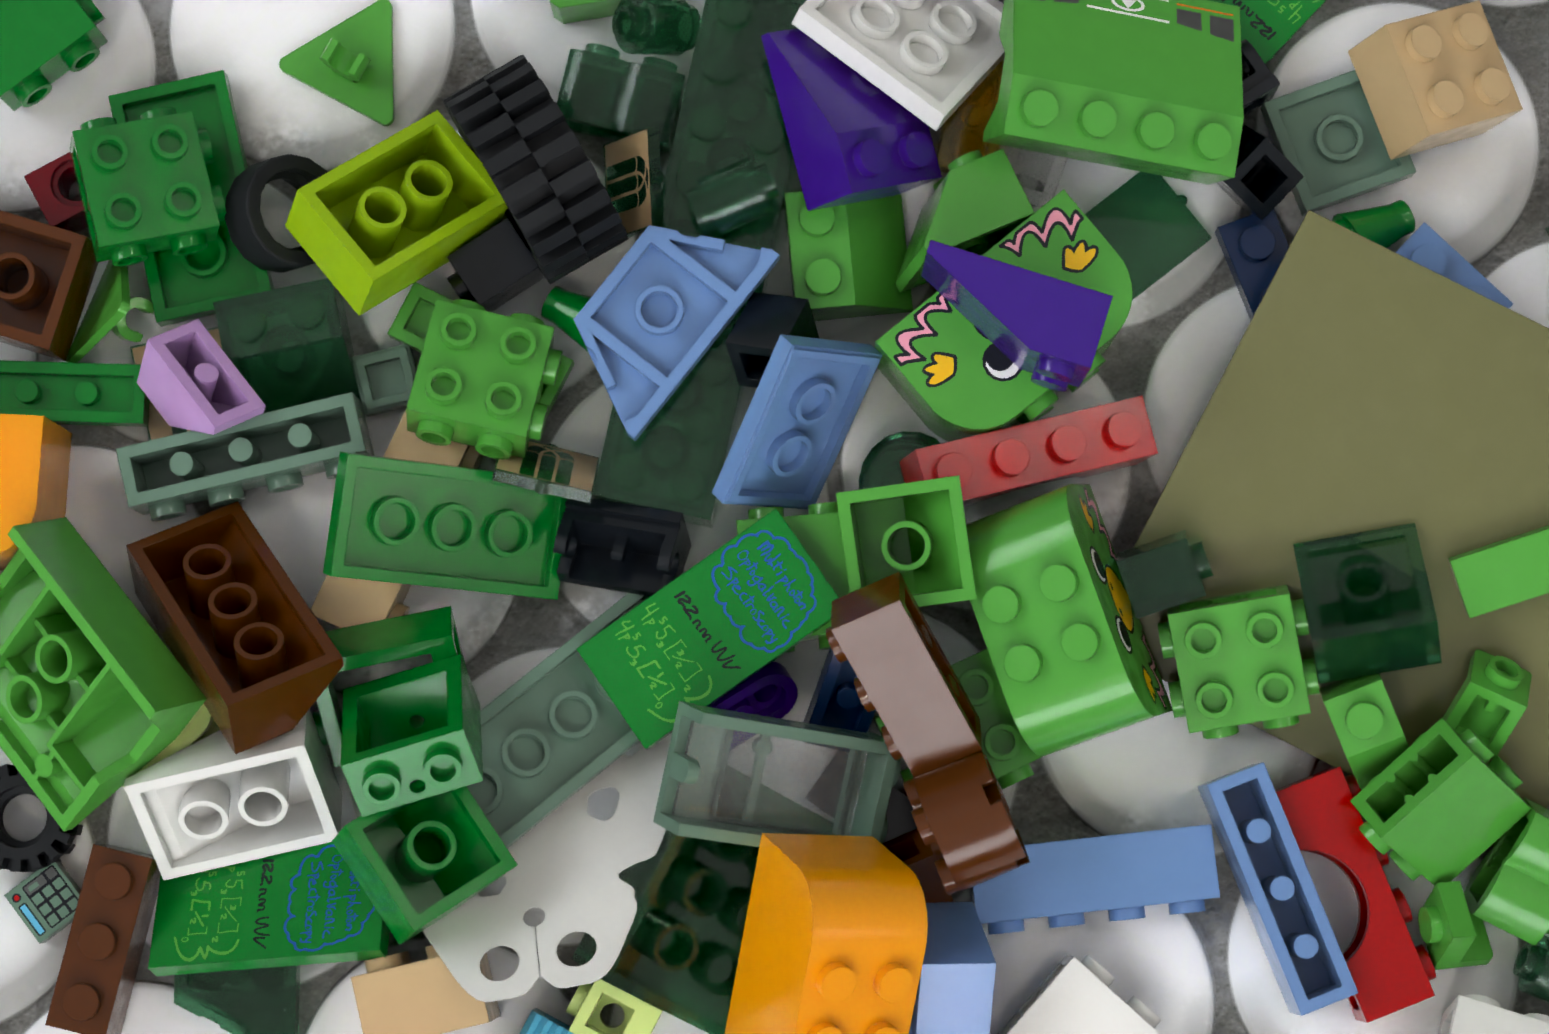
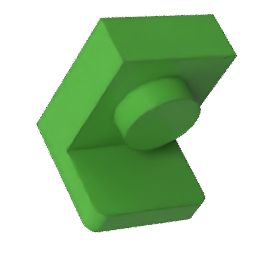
[1443,649,1532,759]

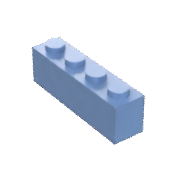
[1197,762,1358,1016]
[969,824,1220,935]

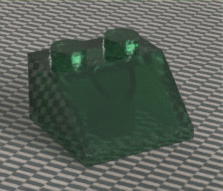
[213,278,361,413]
[1293,523,1442,684]

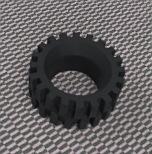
[443,55,629,284]

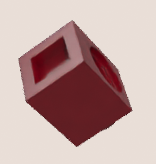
[24,152,88,233]

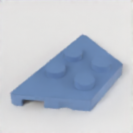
[573,225,780,442]

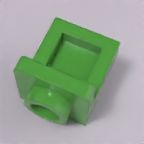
[1418,880,1493,970]

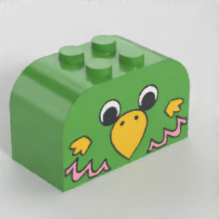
[874,189,1133,442]
[967,484,1173,757]

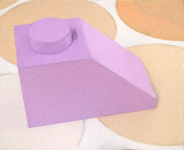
[137,319,266,435]

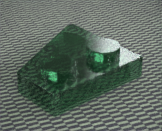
[174,965,300,1034]

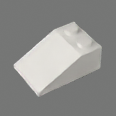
[124,709,342,881]

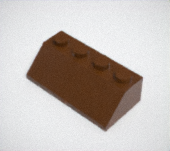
[126,501,344,754]

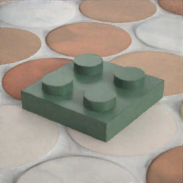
[1260,70,1416,216]

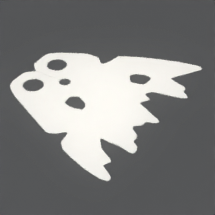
[351,733,672,1002]

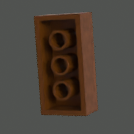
[0,210,99,361]

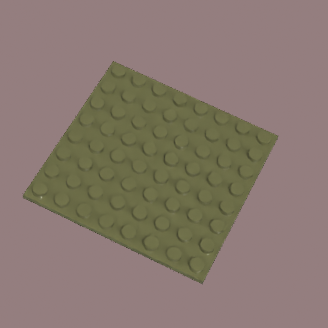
[1121,209,1549,847]

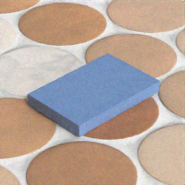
[711,334,882,509]

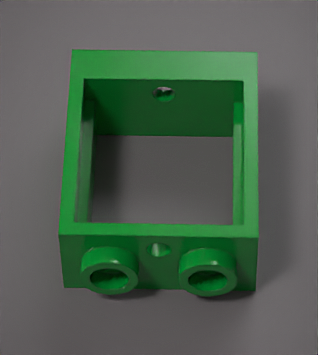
[312,606,467,768]
[341,654,483,817]

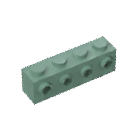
[116,392,374,521]

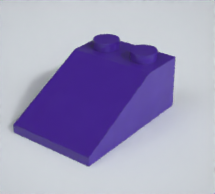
[761,29,942,211]
[921,240,1113,391]

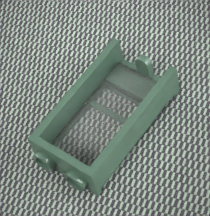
[653,701,901,847]

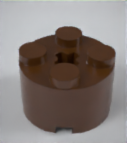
[903,750,1030,895]

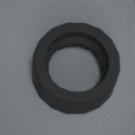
[225,154,327,273]

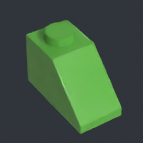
[1319,667,1409,790]

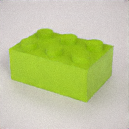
[285,110,508,316]

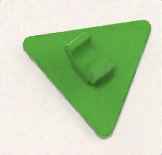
[279,0,394,126]
[66,260,154,363]

